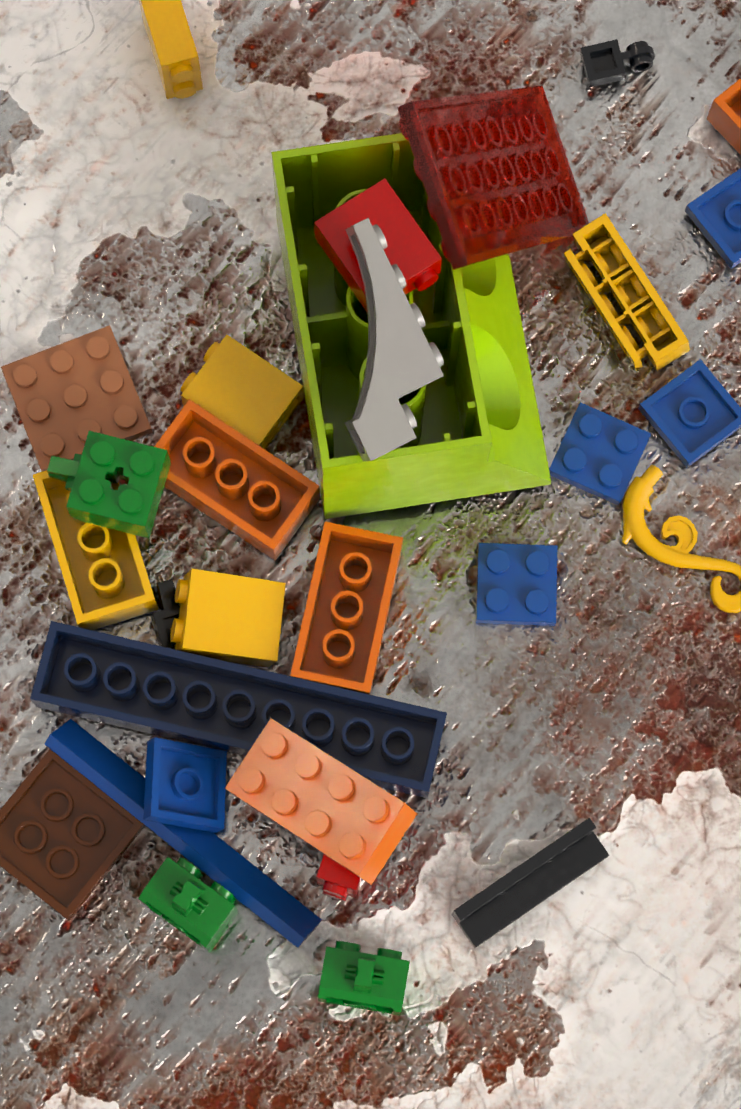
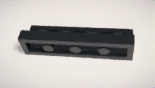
[452,818,609,948]

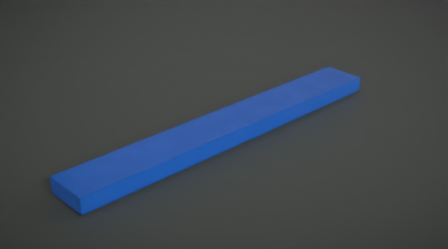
[45,719,322,948]

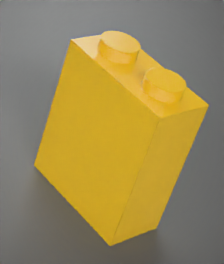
[139,0,203,99]
[180,335,304,450]
[170,569,286,668]

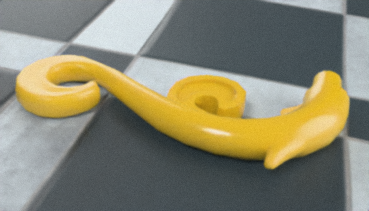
[622,465,741,613]

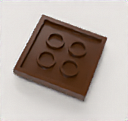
[0,749,145,921]

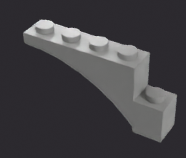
[345,218,444,461]

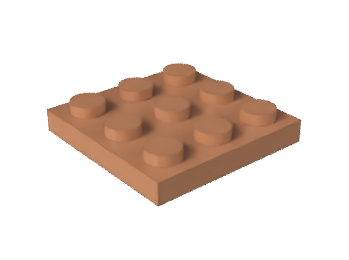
[1,325,153,471]

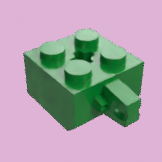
[47,431,171,538]
[138,857,239,953]
[318,941,410,1016]

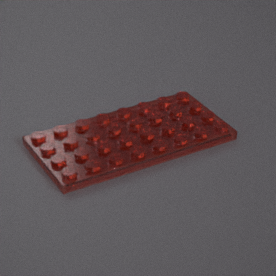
[397,85,589,270]

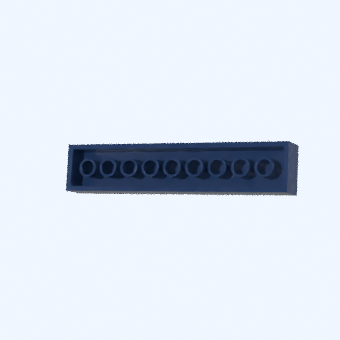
[30,621,447,798]

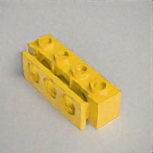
[564,213,690,371]

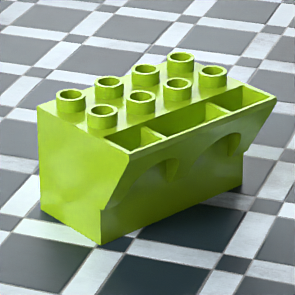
[271,128,551,519]

